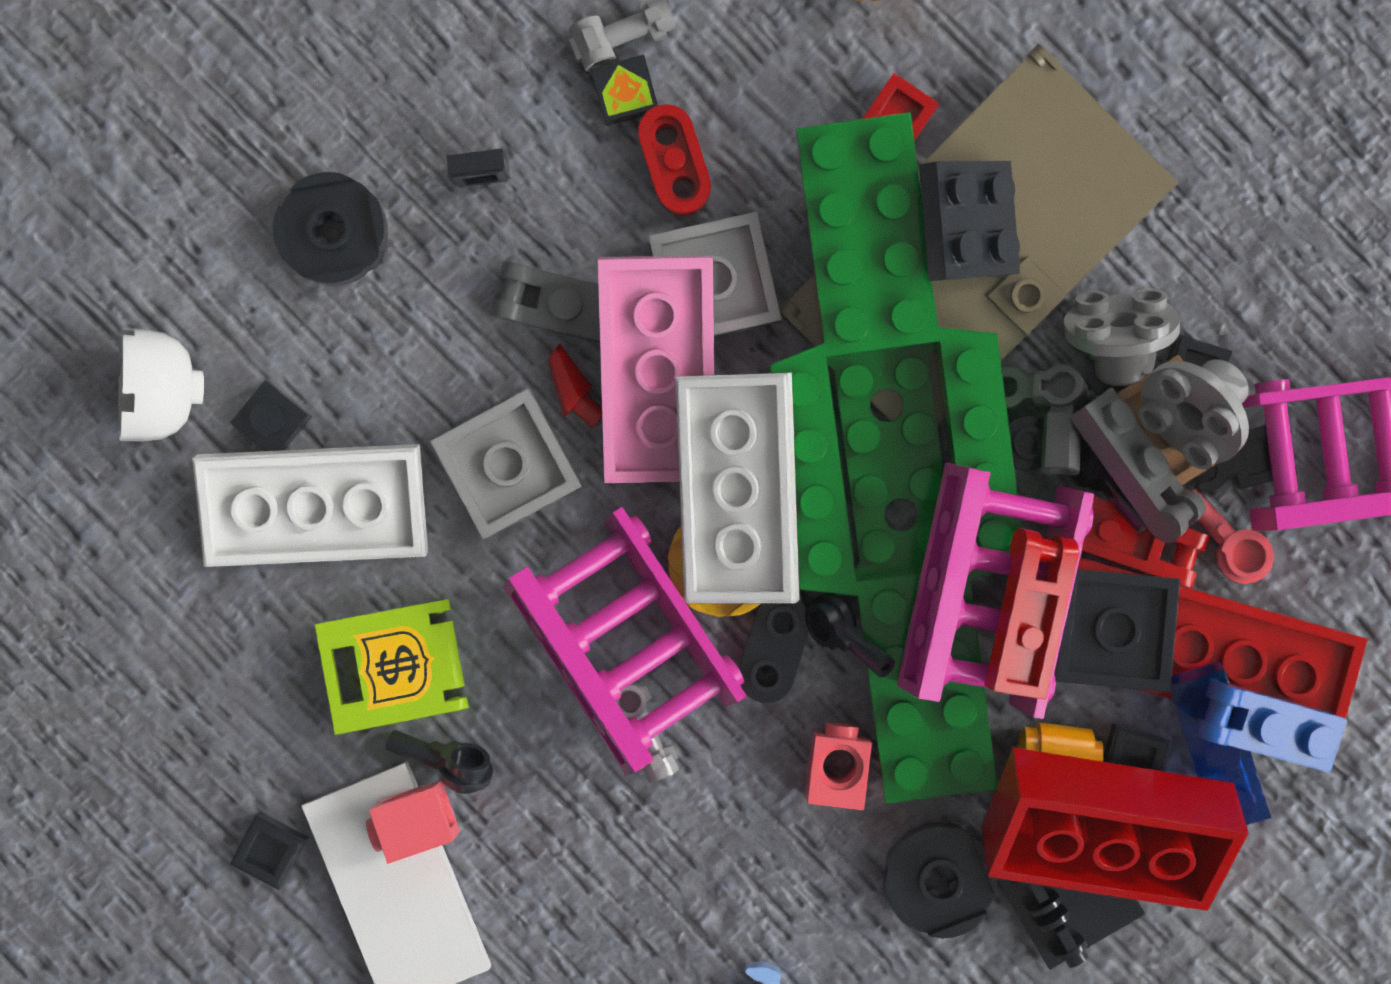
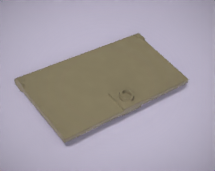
[779,44,1178,425]

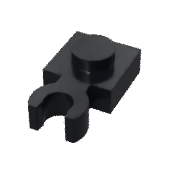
[1196,424,1298,491]

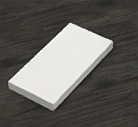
[676,373,799,603]
[192,444,428,567]
[302,761,491,984]

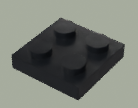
[919,161,1020,281]
[1054,569,1180,692]

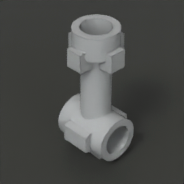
[569,0,676,72]
[616,681,679,783]

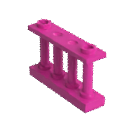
[1242,377,1391,531]
[897,462,1094,719]
[503,507,747,776]

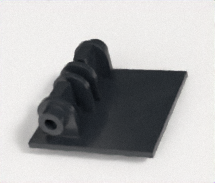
[998,878,1145,970]

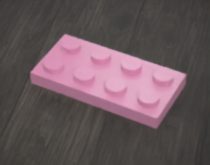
[598,255,714,483]

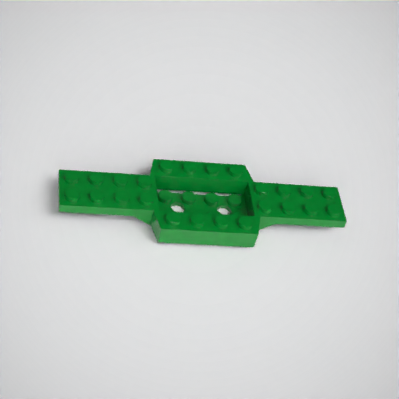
[769,112,1022,804]

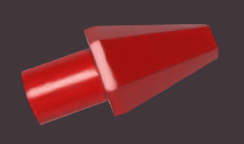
[547,343,602,429]

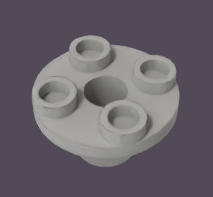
[1064,288,1180,386]
[1137,359,1249,470]

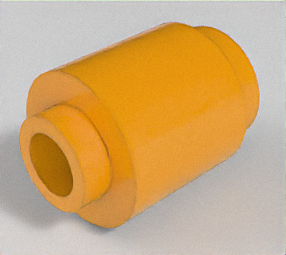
[1017,722,1103,762]

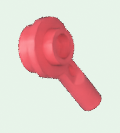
[1193,488,1274,584]

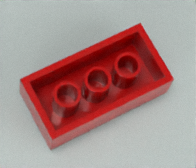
[981,747,1249,911]

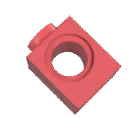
[804,722,872,810]
[366,780,460,864]

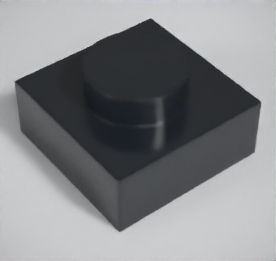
[230,380,313,451]

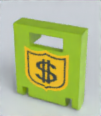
[315,598,469,735]

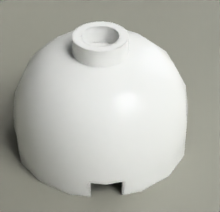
[118,328,204,441]

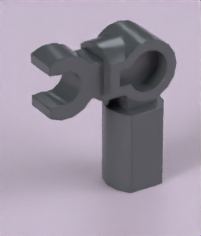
[1001,364,1089,475]

